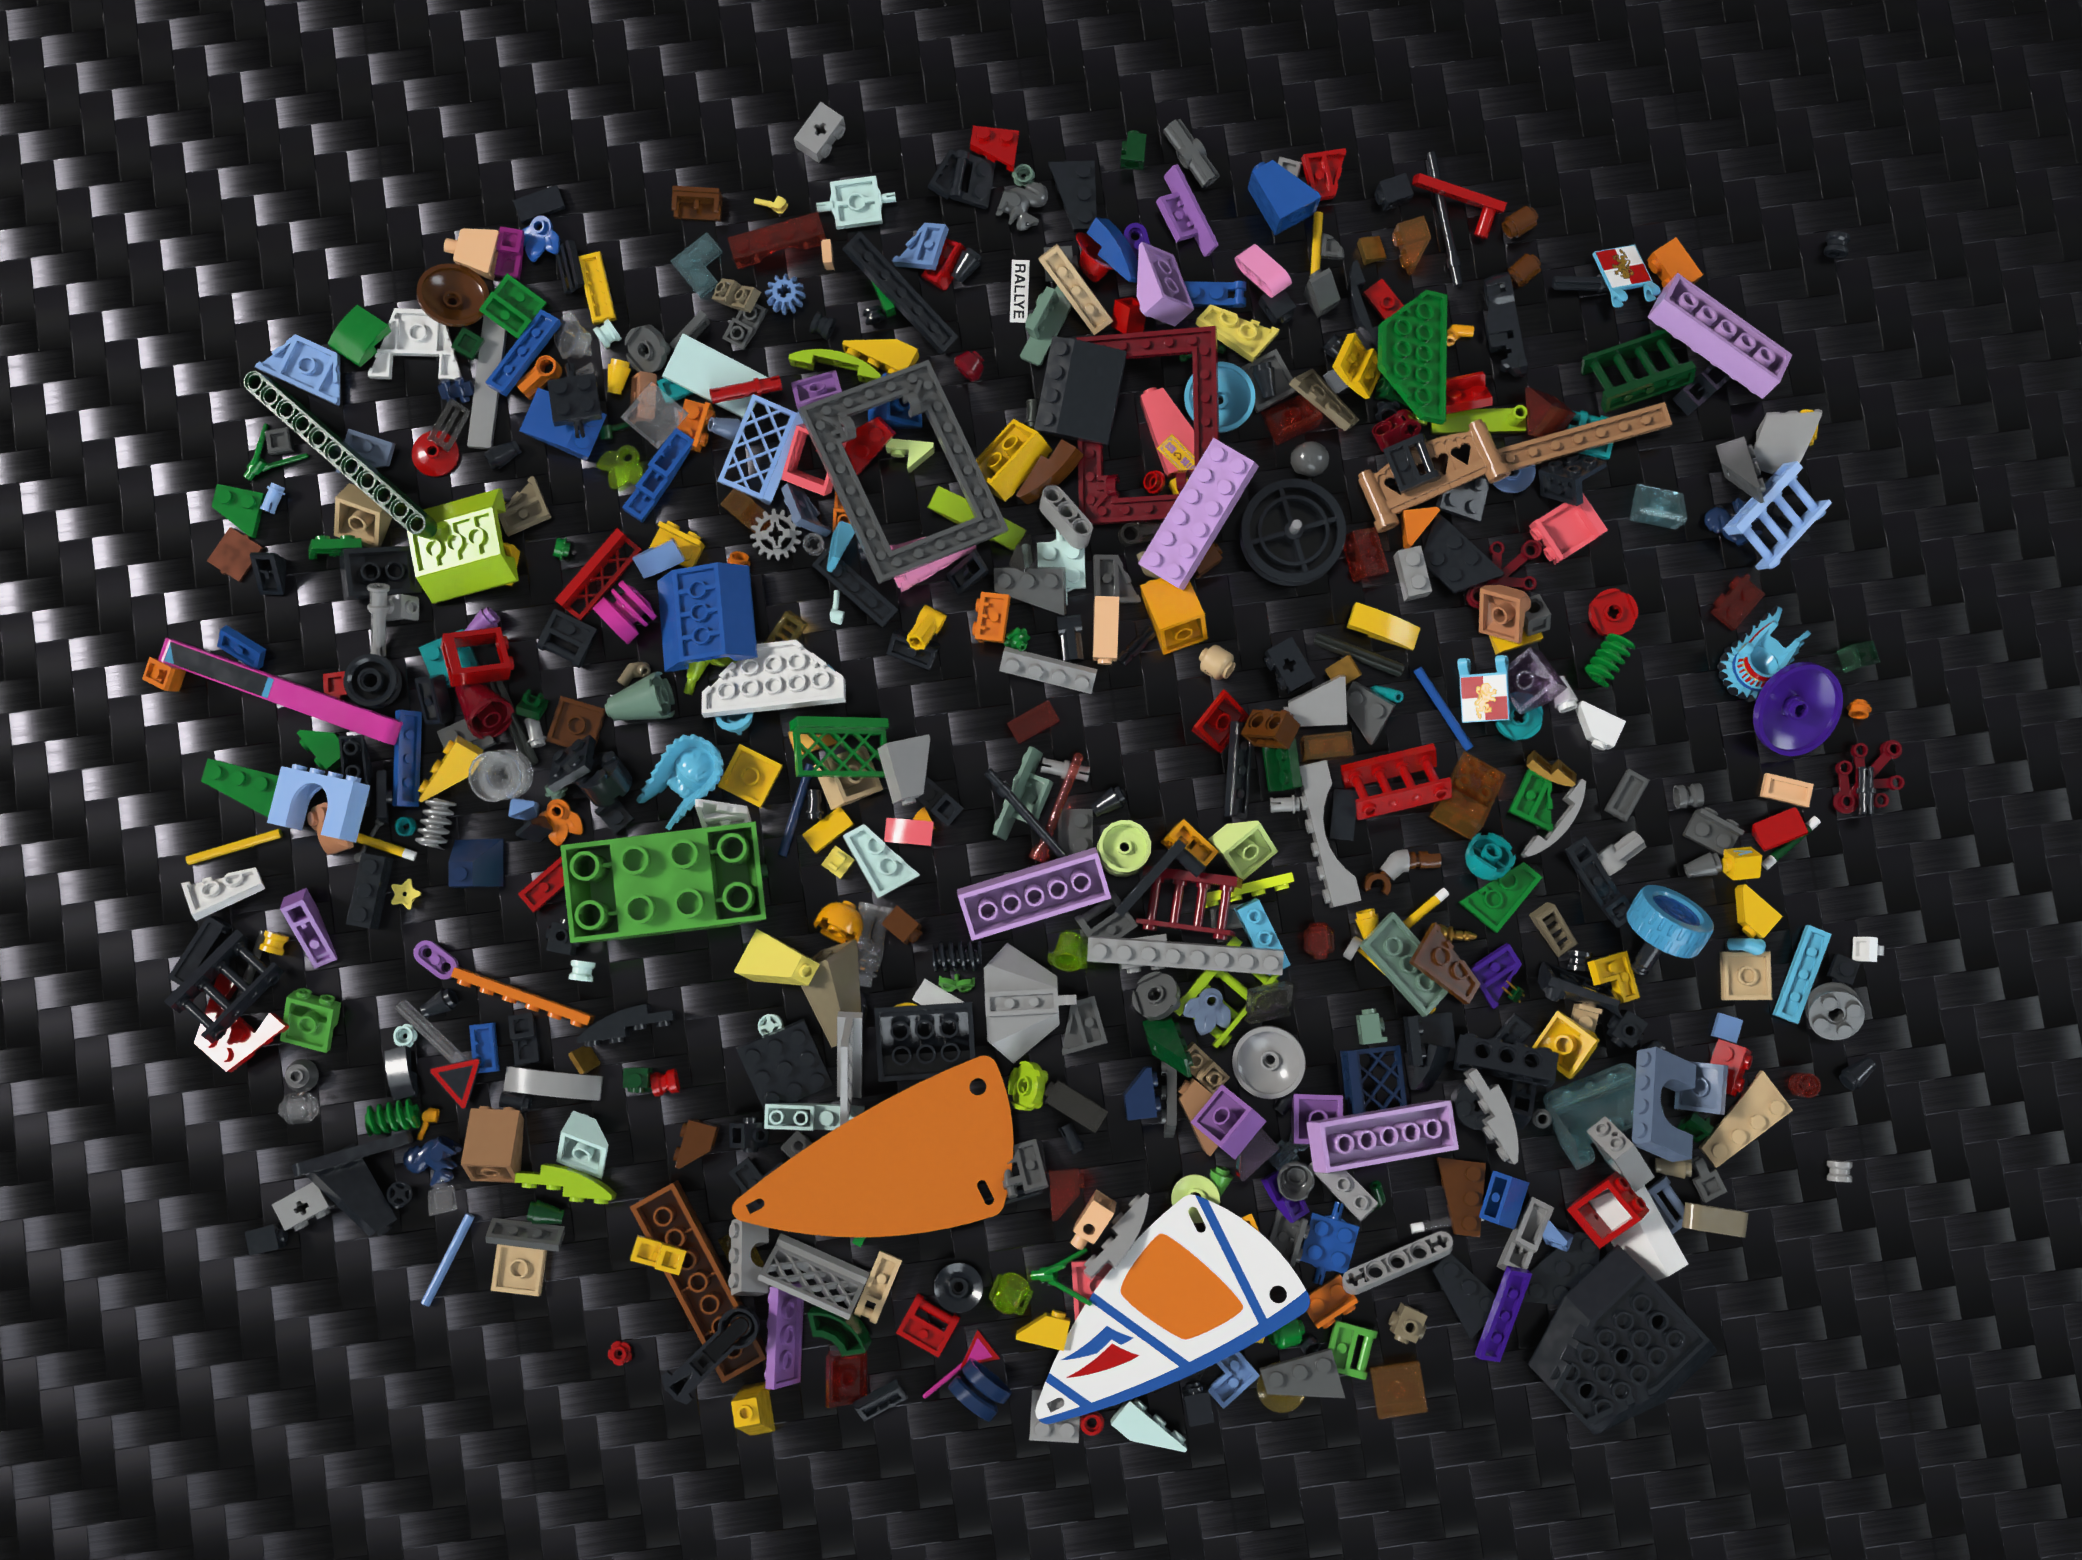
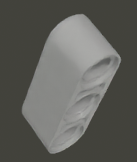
[1039,485,1093,549]

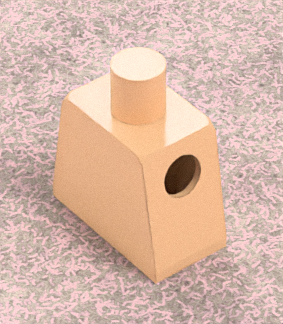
[444,228,499,281]
[1071,1189,1117,1250]

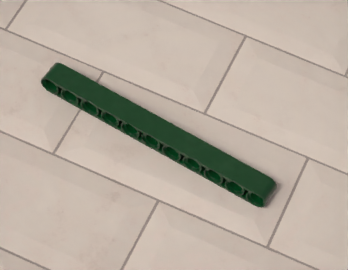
[244,371,437,539]

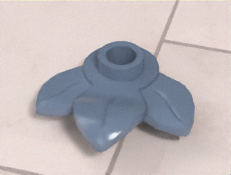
[1183,988,1231,1035]

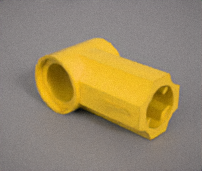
[906,604,947,650]

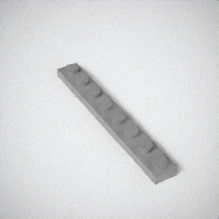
[1087,936,1284,975]

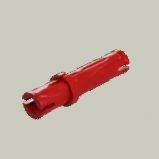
[709,375,782,404]

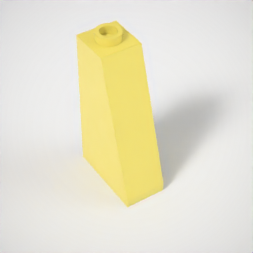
[734,929,820,986]

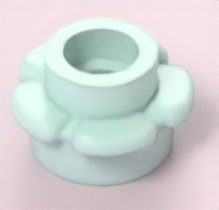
[393,1024,418,1047]

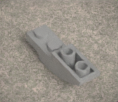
[1464,1068,1519,1164]
[1084,1193,1149,1280]

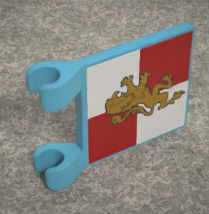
[1592,244,1661,308]
[1457,655,1510,723]

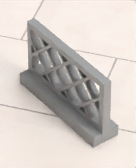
[837,1011,863,1126]
[757,1233,870,1320]

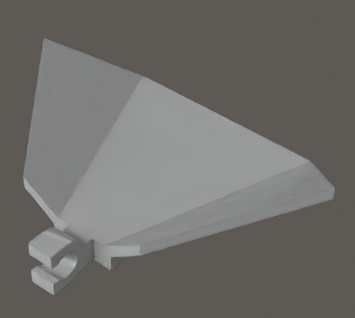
[984,943,1077,1064]

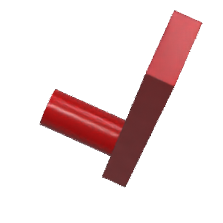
[1411,173,1507,239]

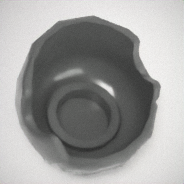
[1290,441,1329,477]
[1277,1161,1315,1202]

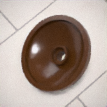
[416,264,489,327]

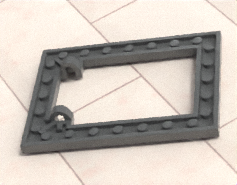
[798,360,1009,584]

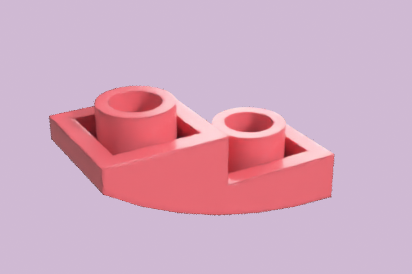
[884,818,934,846]

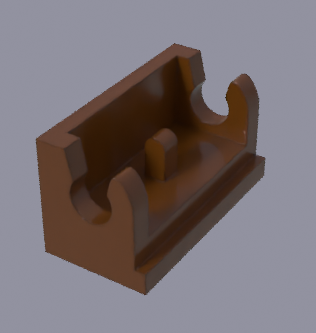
[672,186,723,222]

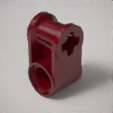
[1372,409,1421,452]

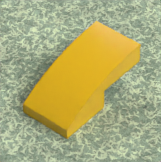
[630,1235,686,1275]

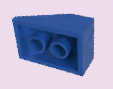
[519,388,607,461]

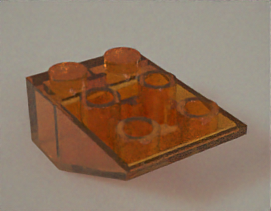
[1429,751,1506,840]

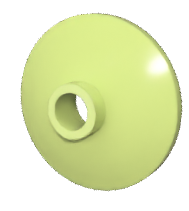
[1171,1174,1220,1223]

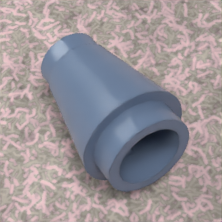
[708,417,745,442]

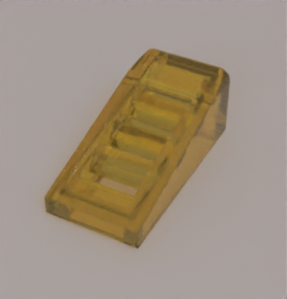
[765,611,808,643]

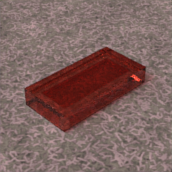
[1007,700,1060,744]

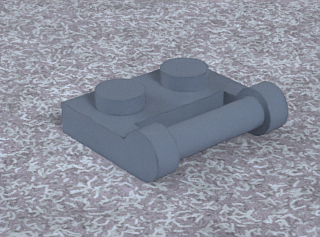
[1647,1176,1685,1234]

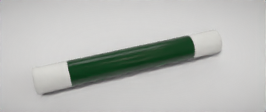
[1761,816,1821,870]

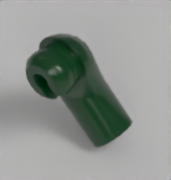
[1370,1180,1386,1213]

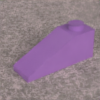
[280,888,337,969]

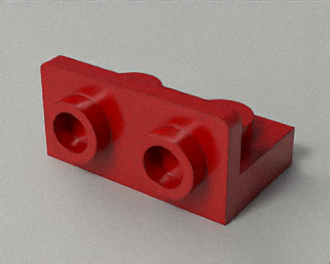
[1446,371,1493,414]

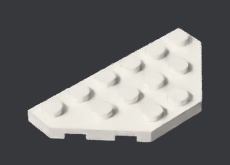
[702,640,846,718]

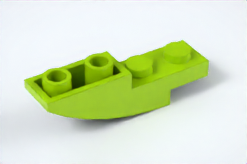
[515,1163,617,1204]

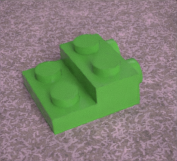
[280,988,341,1053]

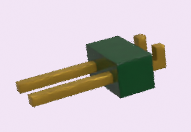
[1502,981,1525,1003]

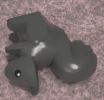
[996,182,1048,231]

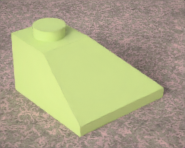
[1208,821,1278,880]

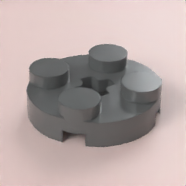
[625,324,670,373]
[1132,971,1181,1021]

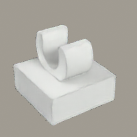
[1852,937,1884,962]

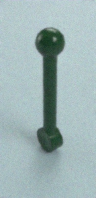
[1179,345,1227,362]

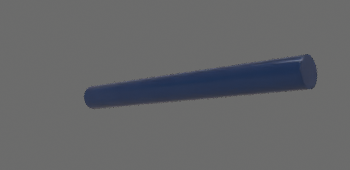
[778,763,814,857]

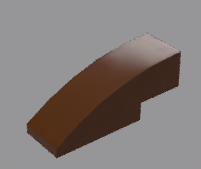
[1016,439,1084,505]

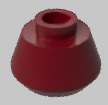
[954,351,984,382]

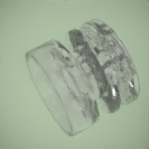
[468,749,533,802]

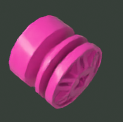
[593,580,657,644]

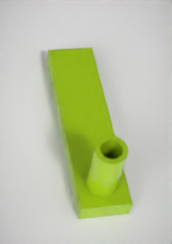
[1430,405,1527,435]

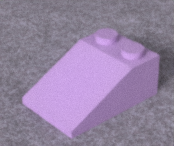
[1137,242,1194,326]

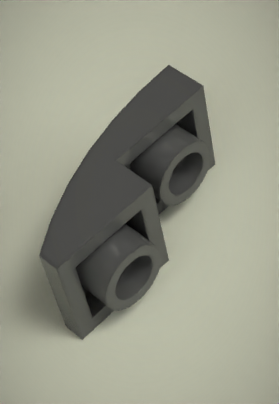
[722,303,768,350]

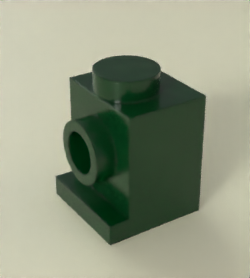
[1120,130,1146,170]
[623,1067,653,1093]

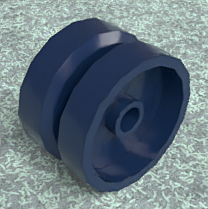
[948,1358,1012,1422]

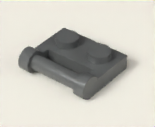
[1074,890,1138,938]

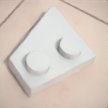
[695,799,751,828]

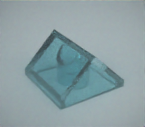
[1630,484,1687,529]

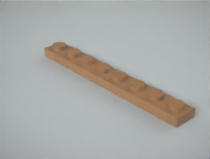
[1497,402,1672,471]

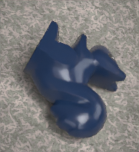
[1704,498,1763,547]
[403,1136,463,1186]

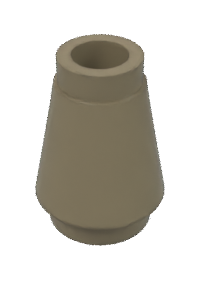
[1655,1158,1692,1179]

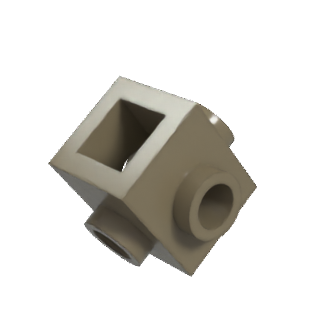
[1389,1302,1428,1344]

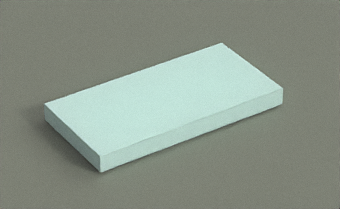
[662,334,768,419]

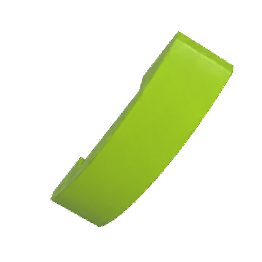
[788,349,881,383]

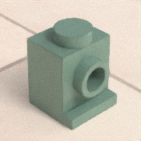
[1356,1008,1387,1045]

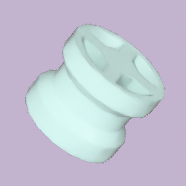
[593,319,622,349]
[569,960,596,982]
[758,1014,784,1036]

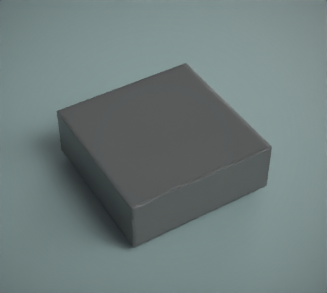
[265,427,294,456]

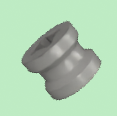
[1827,1160,1853,1182]

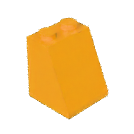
[1140,578,1208,655]

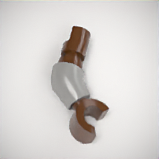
[1361,849,1441,895]

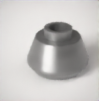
[285,1059,319,1092]

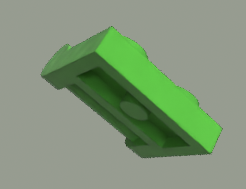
[1328,1319,1378,1380]

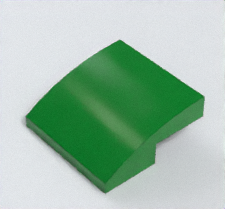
[479,273,547,339]
[328,305,391,367]

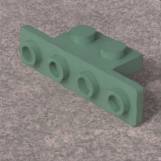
[1020,286,1073,366]
[993,746,1054,841]

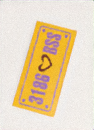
[1157,434,1195,470]

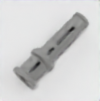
[367,583,390,657]

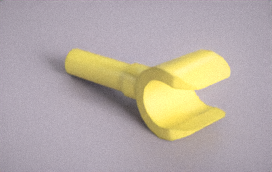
[754,196,788,214]

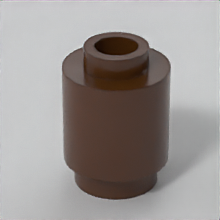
[1501,206,1538,239]
[1508,254,1541,289]

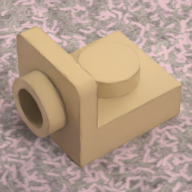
[1571,1003,1603,1033]

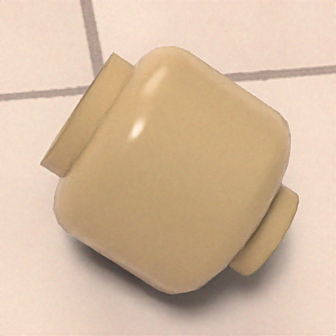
[1199,645,1236,680]

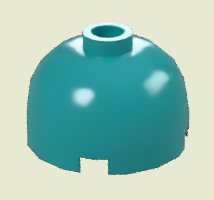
[1465,833,1516,881]

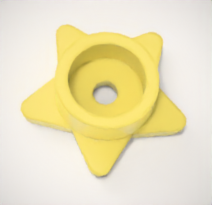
[391,878,422,910]

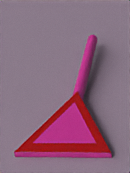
[923,1329,1000,1398]

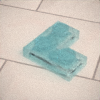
[671,232,723,299]

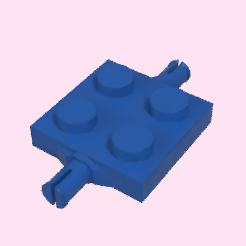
[1300,1201,1359,1285]

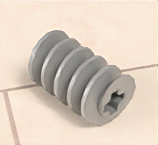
[415,798,457,850]

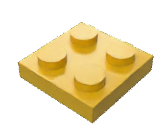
[718,744,783,808]

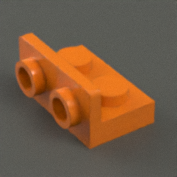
[676,399,715,453]
[972,592,1011,643]
[1306,1273,1359,1329]

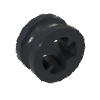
[862,305,885,325]

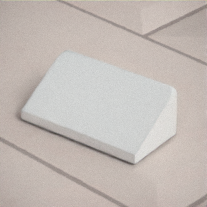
[912,979,963,1005]

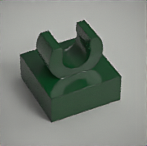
[451,327,485,361]
[516,689,548,721]
[1677,1111,1714,1143]

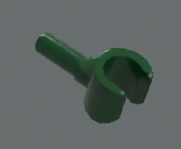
[599,420,632,440]

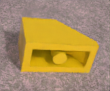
[1735,884,1783,939]
[1016,1310,1070,1351]

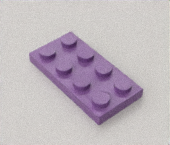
[764,1282,804,1390]

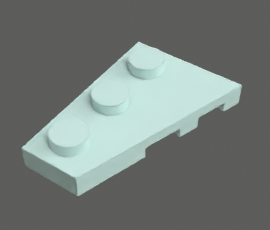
[843,824,920,899]

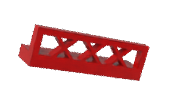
[555,528,643,622]

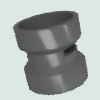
[1673,783,1704,809]

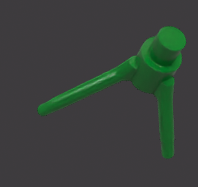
[243,423,309,481]
[1031,1248,1092,1306]

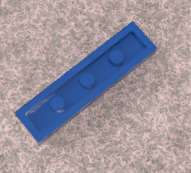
[485,309,562,397]
[392,710,422,807]

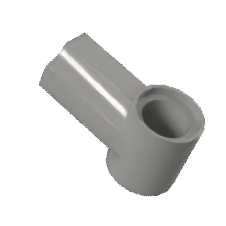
[1597,831,1646,876]

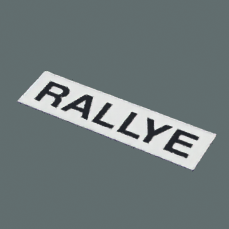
[1010,260,1030,323]

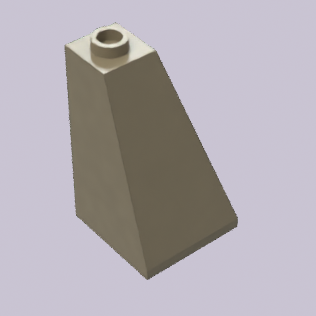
[801,939,861,1047]

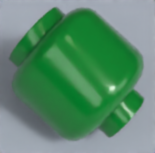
[1267,1318,1305,1349]

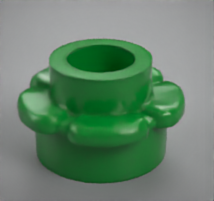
[553,537,571,560]

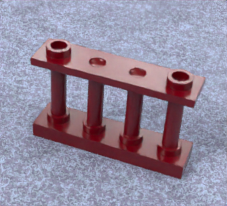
[1136,865,1243,940]

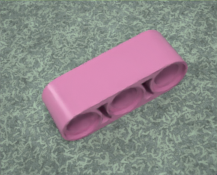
[1235,244,1292,298]

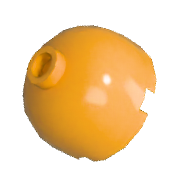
[814,901,864,944]

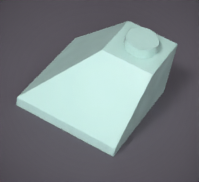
[556,1111,609,1179]

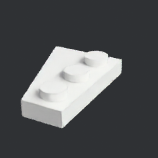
[181,867,265,921]

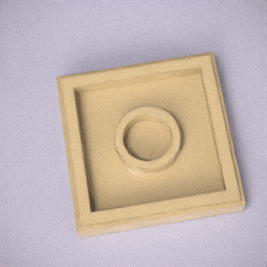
[1720,951,1772,1000]
[491,1244,547,1296]

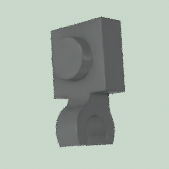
[1692,1156,1727,1203]

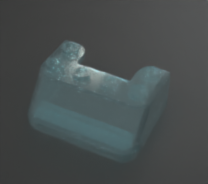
[1543,1063,1664,1170]

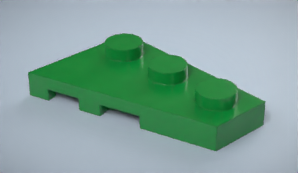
[1458,862,1543,933]

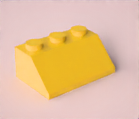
[976,419,1053,502]

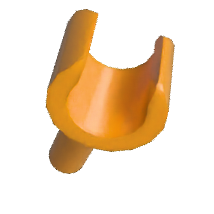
[416,1108,440,1141]

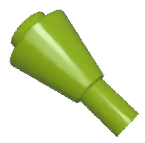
[683,660,709,695]

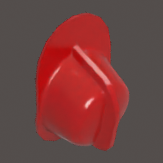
[1076,232,1114,282]

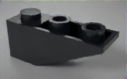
[339,735,377,807]

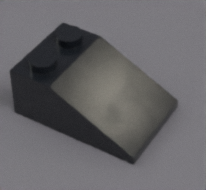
[339,546,422,601]

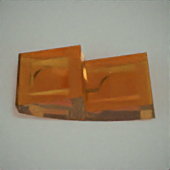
[720,489,770,533]

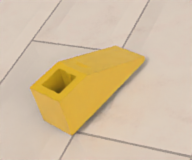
[842,339,919,374]
[418,735,483,802]

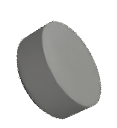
[1343,936,1363,961]

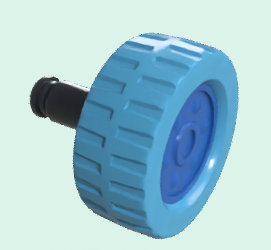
[1627,885,1714,976]

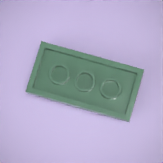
[1359,912,1448,1017]

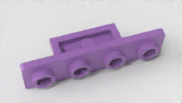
[1156,164,1218,257]

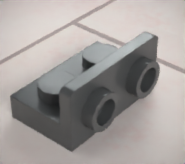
[1682,807,1745,857]

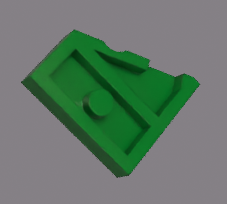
[211,484,266,539]
[308,535,362,559]
[1508,769,1553,832]

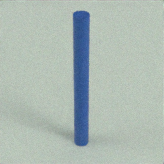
[1414,667,1473,751]

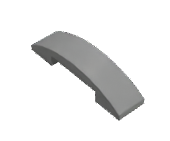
[1519,779,1586,858]
[503,1066,603,1101]

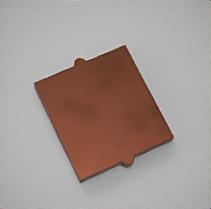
[207,527,264,582]

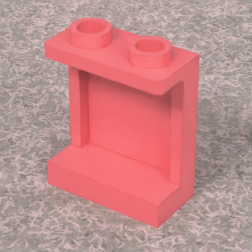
[1529,494,1608,565]

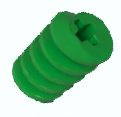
[1585,633,1635,687]
[365,1098,421,1137]

